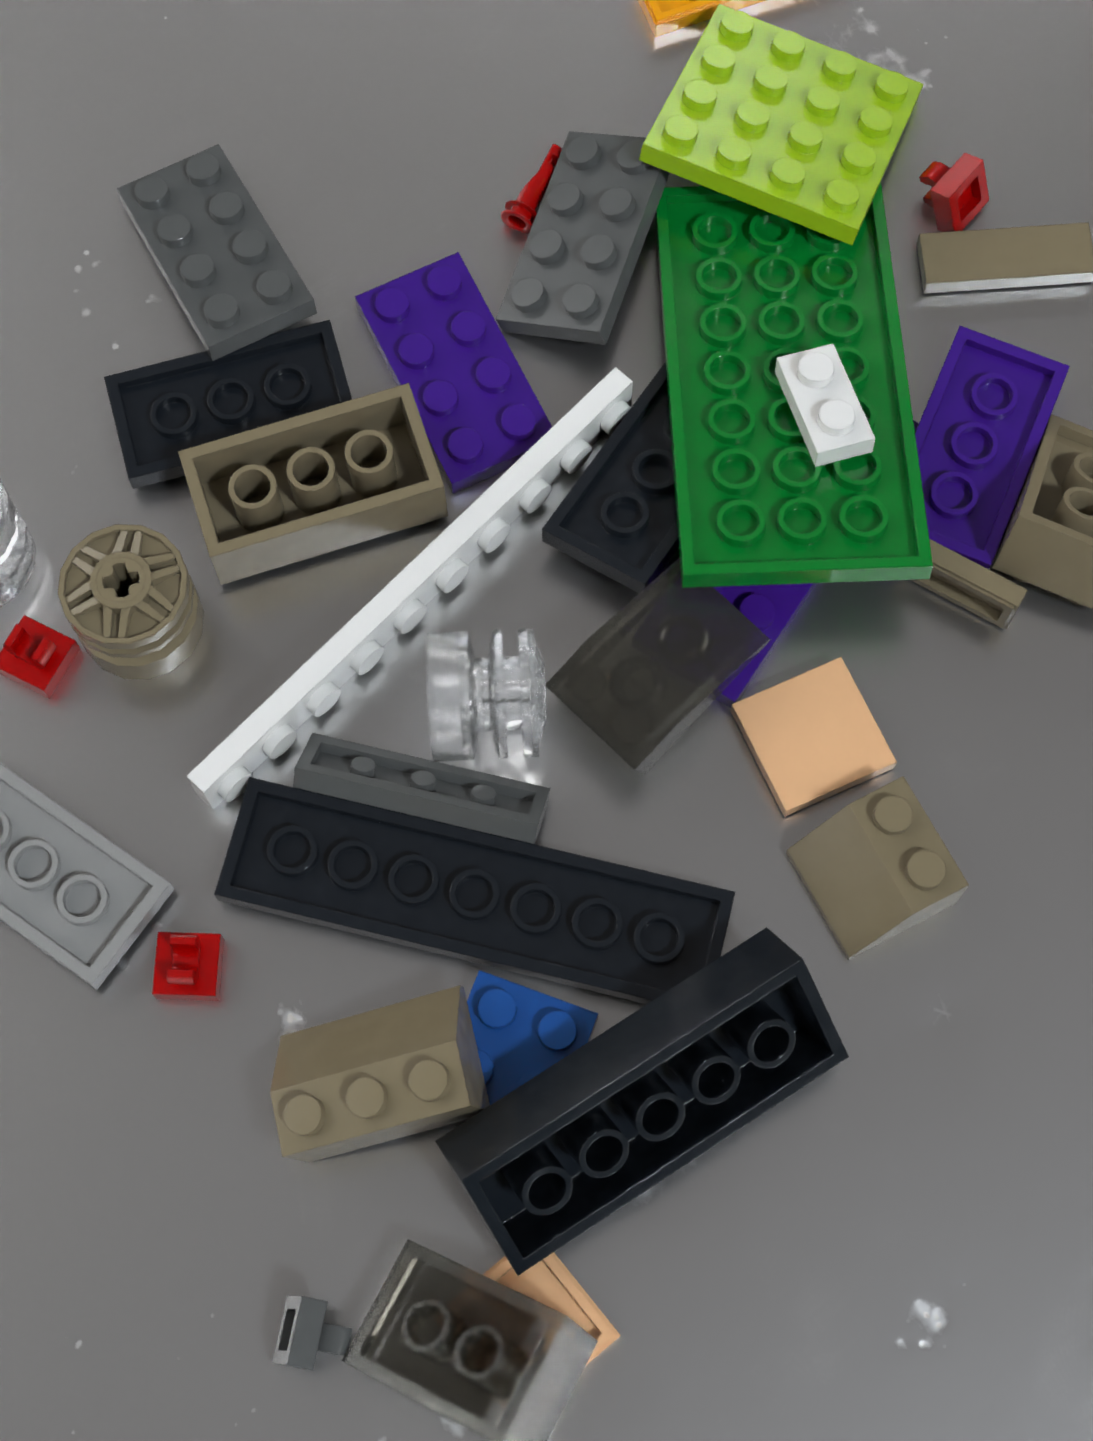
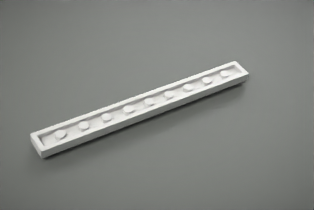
[187,367,633,810]

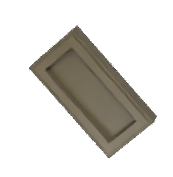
[911,539,1028,629]

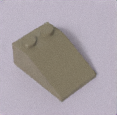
[992,414,1093,609]

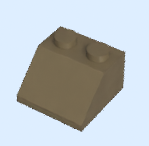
[786,776,969,960]

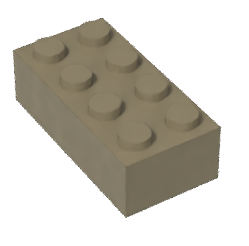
[178,383,448,585]

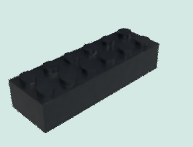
[435,927,849,1275]

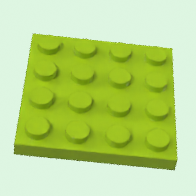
[639,4,924,245]

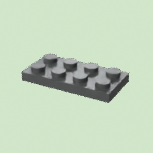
[496,131,670,345]
[117,144,317,361]

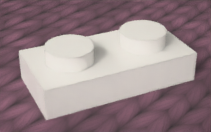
[775,344,875,467]

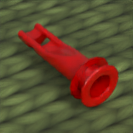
[500,144,562,234]

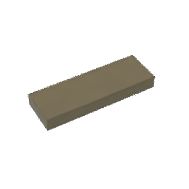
[916,222,1093,294]

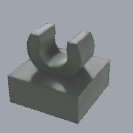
[272,1296,352,1371]

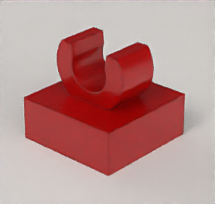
[919,153,989,232]
[0,615,80,699]
[152,932,224,1001]

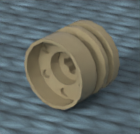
[58,524,204,680]

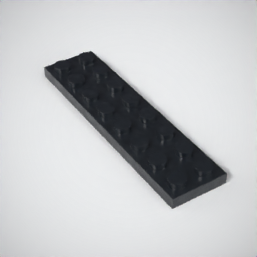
[214,777,735,1004]

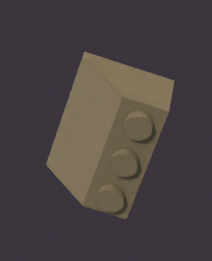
[270,985,490,1163]

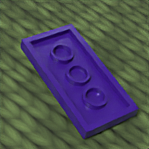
[355,252,552,494]
[915,326,1070,569]

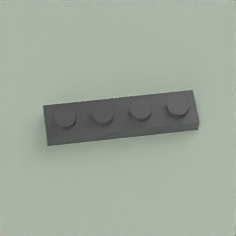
[293,733,550,844]

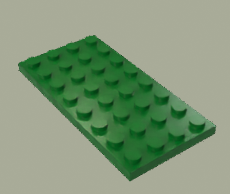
[655,183,933,588]

